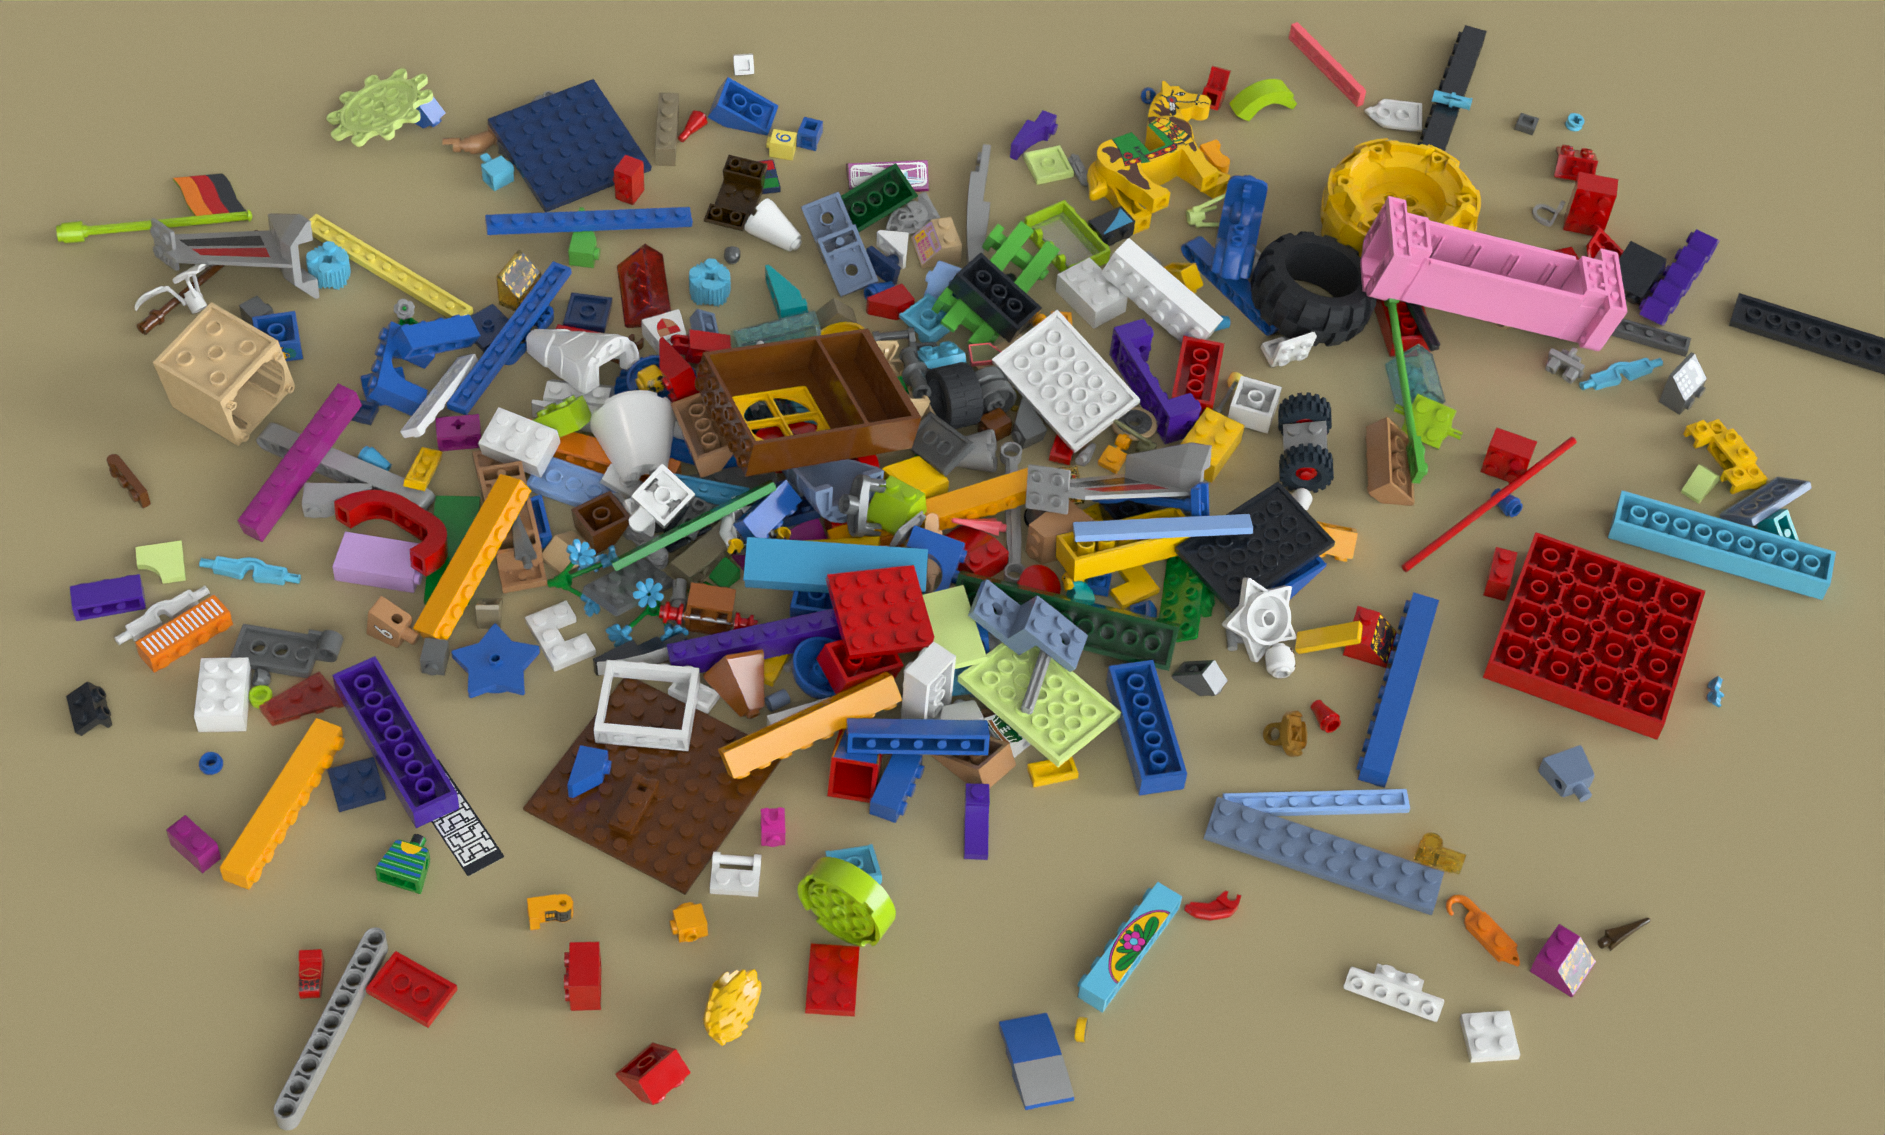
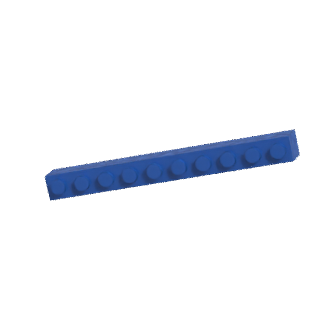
[1356,592,1439,788]

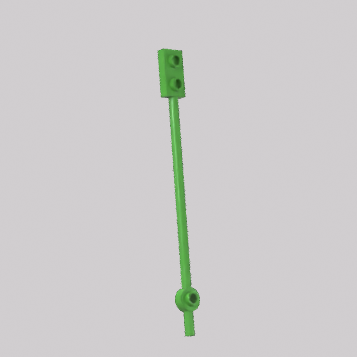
[1383,298,1428,484]

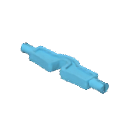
[1579,358,1663,391]
[199,556,301,585]

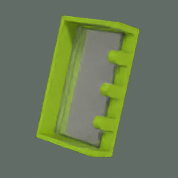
[1024,200,1111,273]

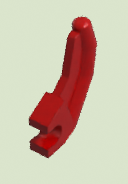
[1184,890,1242,921]

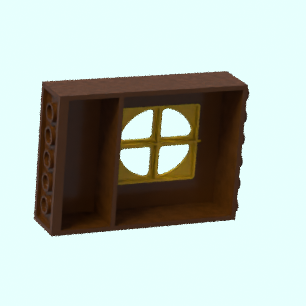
[695,328,922,477]

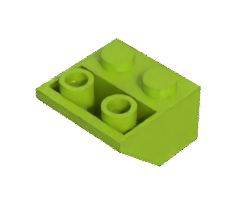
[532,395,592,437]

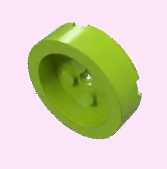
[797,857,896,947]

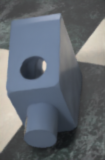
[1538,745,1594,802]

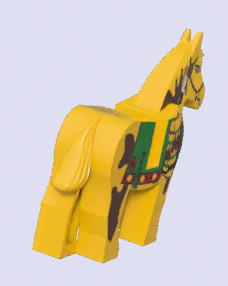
[1087,80,1231,235]

